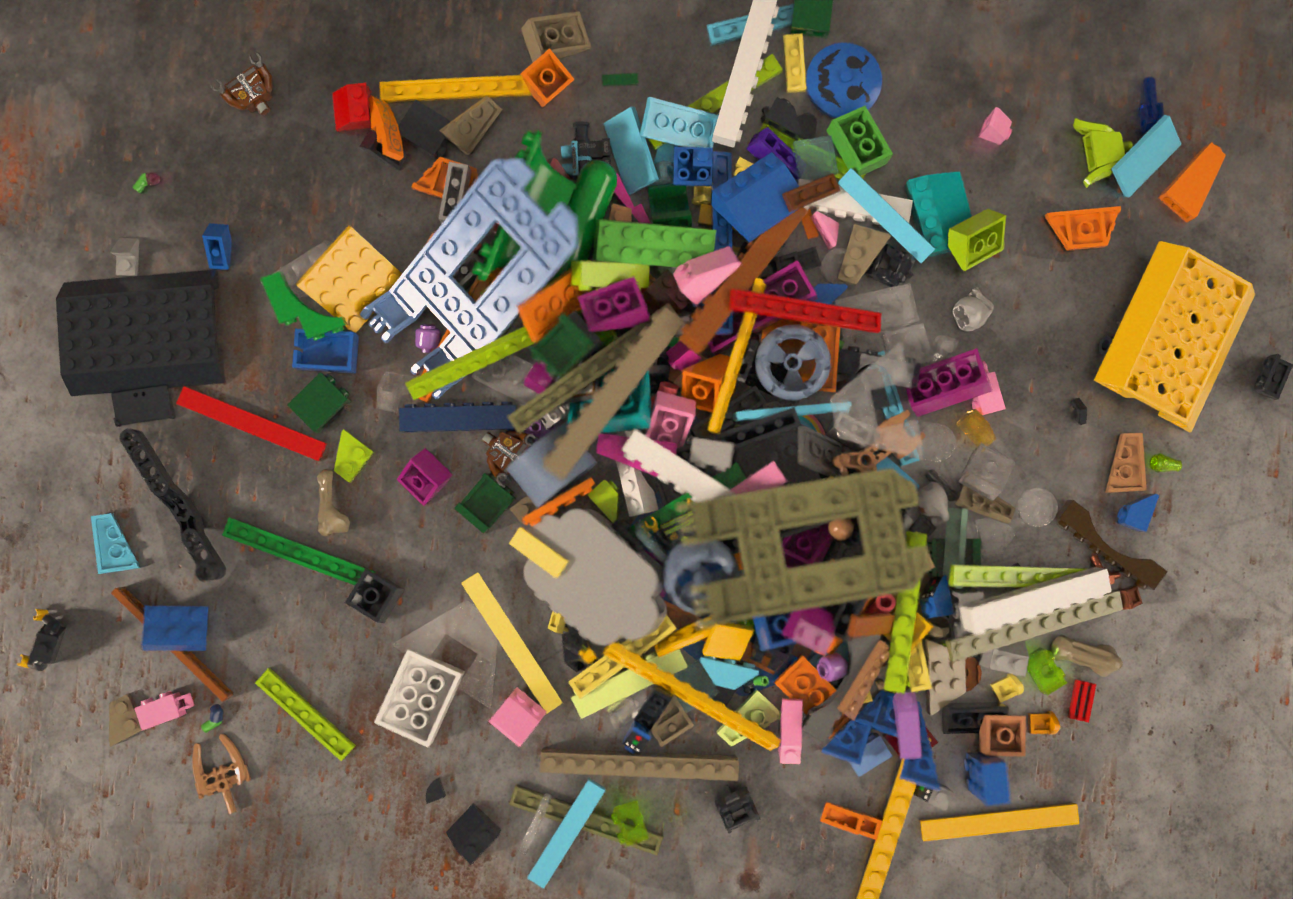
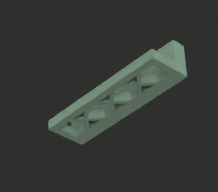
[943,508,968,589]

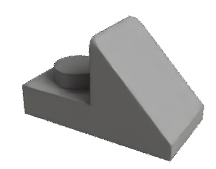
[111,238,139,277]

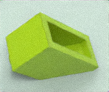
[588,479,619,523]

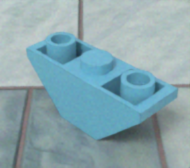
[700,656,759,690]

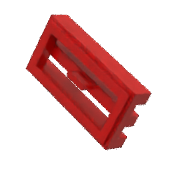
[1068,679,1097,723]

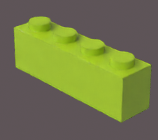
[571,261,650,291]

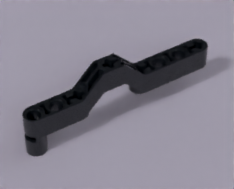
[120,429,226,581]

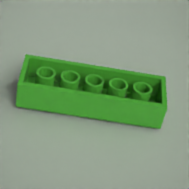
[593,219,716,267]

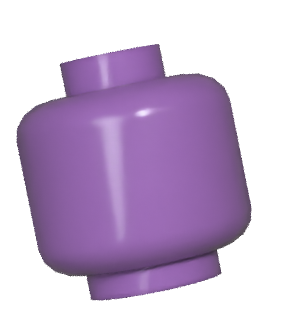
[415,324,441,353]
[817,653,848,681]

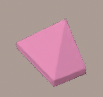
[811,211,839,250]

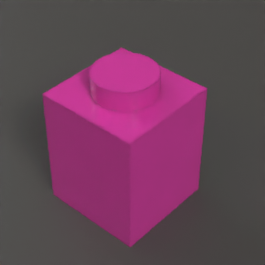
[666,341,701,373]

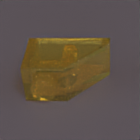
[956,409,997,452]

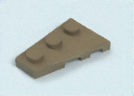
[837,224,892,286]
[954,477,1015,524]

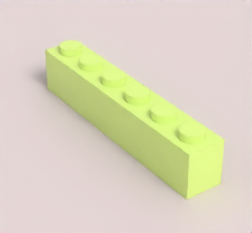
[571,649,688,719]

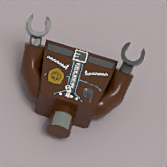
[210,52,273,116]
[482,430,540,488]

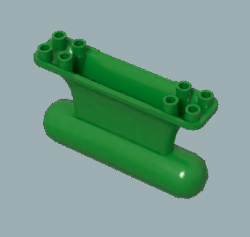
[472,130,618,288]

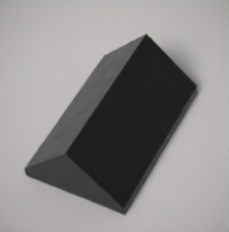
[942,702,1009,734]

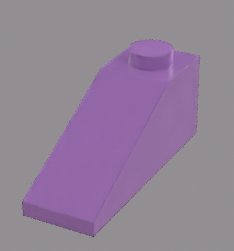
[893,692,921,759]

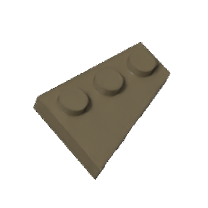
[439,96,502,155]

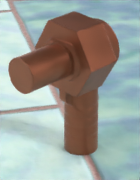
[1090,555,1121,585]

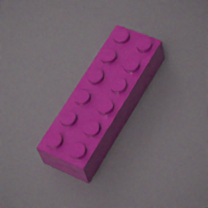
[708,261,818,356]

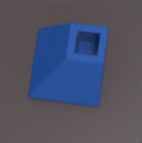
[673,147,713,186]

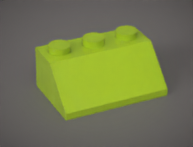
[948,208,1006,271]

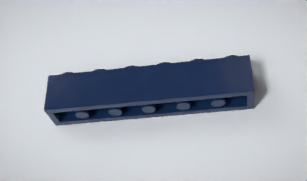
[399,402,518,433]

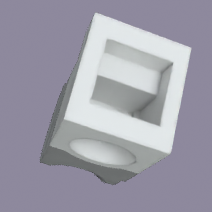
[540,403,570,430]

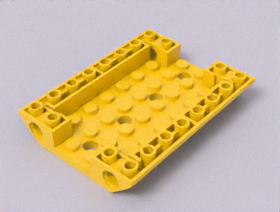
[1094,241,1255,432]

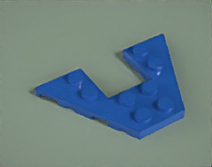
[822,690,941,792]

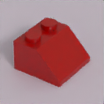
[332,83,371,131]

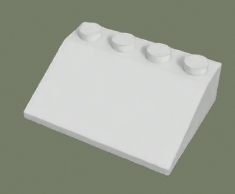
[374,649,465,747]

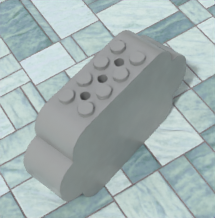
[524,509,667,645]

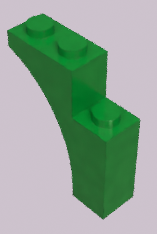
[260,271,348,341]

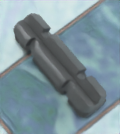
[925,469,958,502]

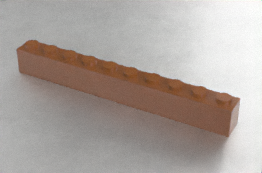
[679,207,808,354]

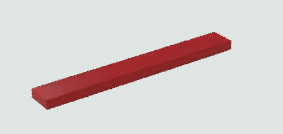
[729,289,881,333]
[176,386,327,461]

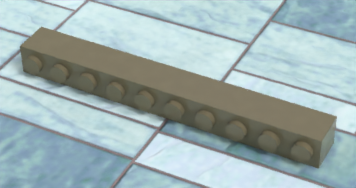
[542,307,684,482]
[540,748,739,781]

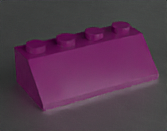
[905,348,992,417]

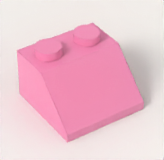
[489,687,547,747]

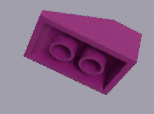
[578,276,650,331]
[781,522,834,569]

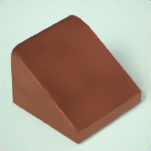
[1118,585,1143,610]

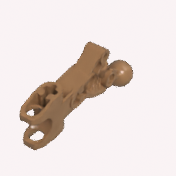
[829,409,926,540]

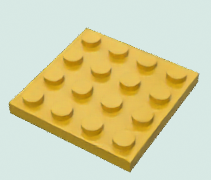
[296,226,402,333]

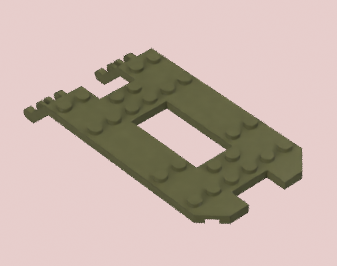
[676,468,931,628]

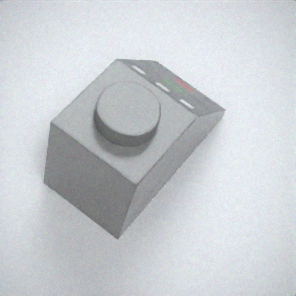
[913,784,954,811]

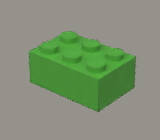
[826,106,893,176]

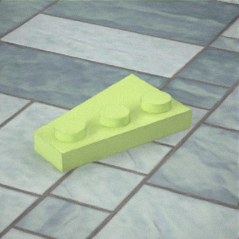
[716,689,781,746]

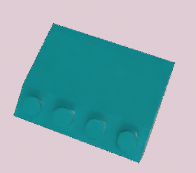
[904,171,972,257]
[567,368,652,433]

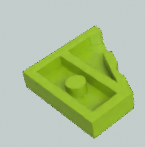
[334,429,374,483]

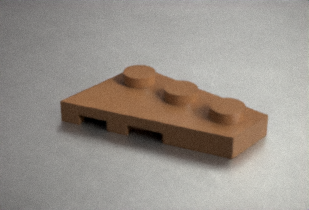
[1105,433,1147,493]

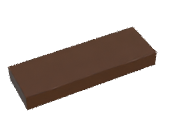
[782,173,841,212]

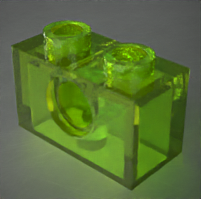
[1027,647,1067,696]
[611,800,649,848]

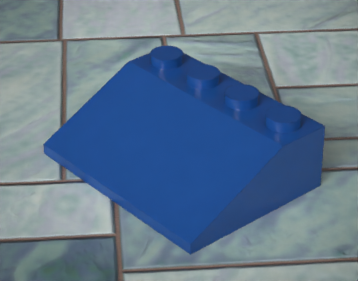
[712,152,800,242]

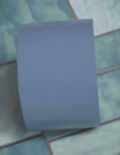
[507,423,597,508]

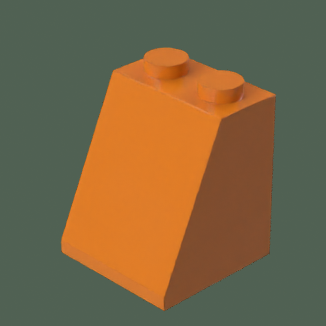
[681,354,736,413]

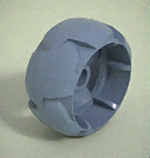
[755,325,831,400]
[662,540,740,613]

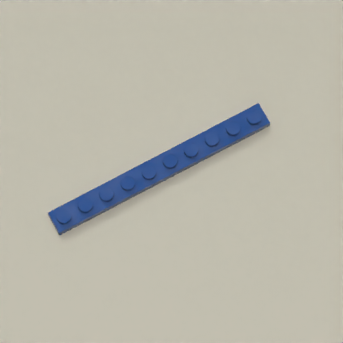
[711,151,733,335]

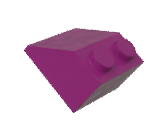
[397,448,453,506]
[782,606,834,655]

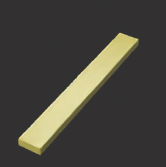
[461,572,563,714]

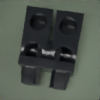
[751,636,796,672]

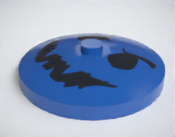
[806,43,882,119]

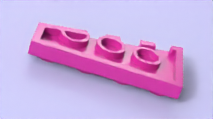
[596,433,677,483]

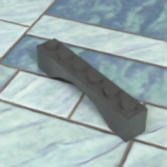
[802,635,881,741]

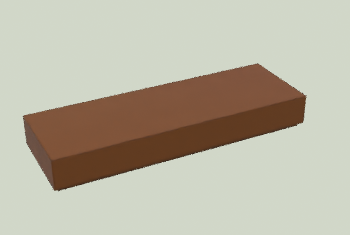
[848,612,895,637]

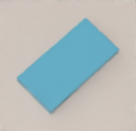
[640,97,719,148]
[603,107,659,195]
[1112,115,1181,197]

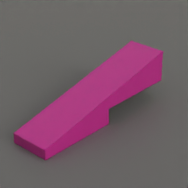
[613,173,651,223]

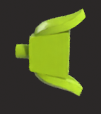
[1073,118,1133,188]

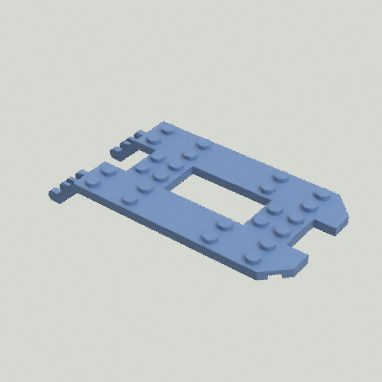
[360,159,578,400]

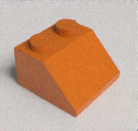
[521,48,575,107]

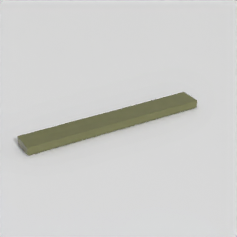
[509,785,664,855]

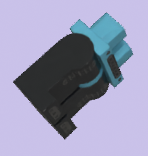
[561,138,611,180]

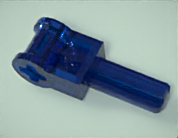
[1140,77,1164,132]

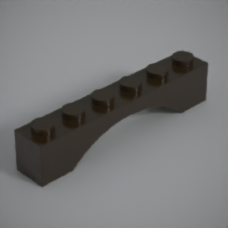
[1053,500,1168,590]

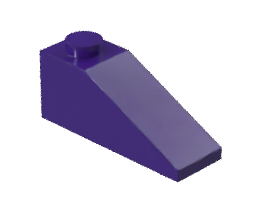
[746,127,807,180]

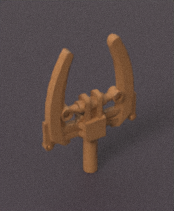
[192,734,251,814]

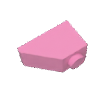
[979,107,1012,145]

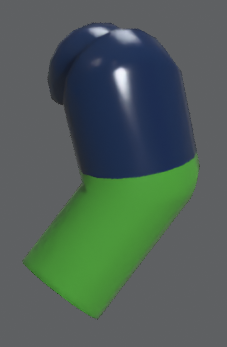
[201,704,223,733]

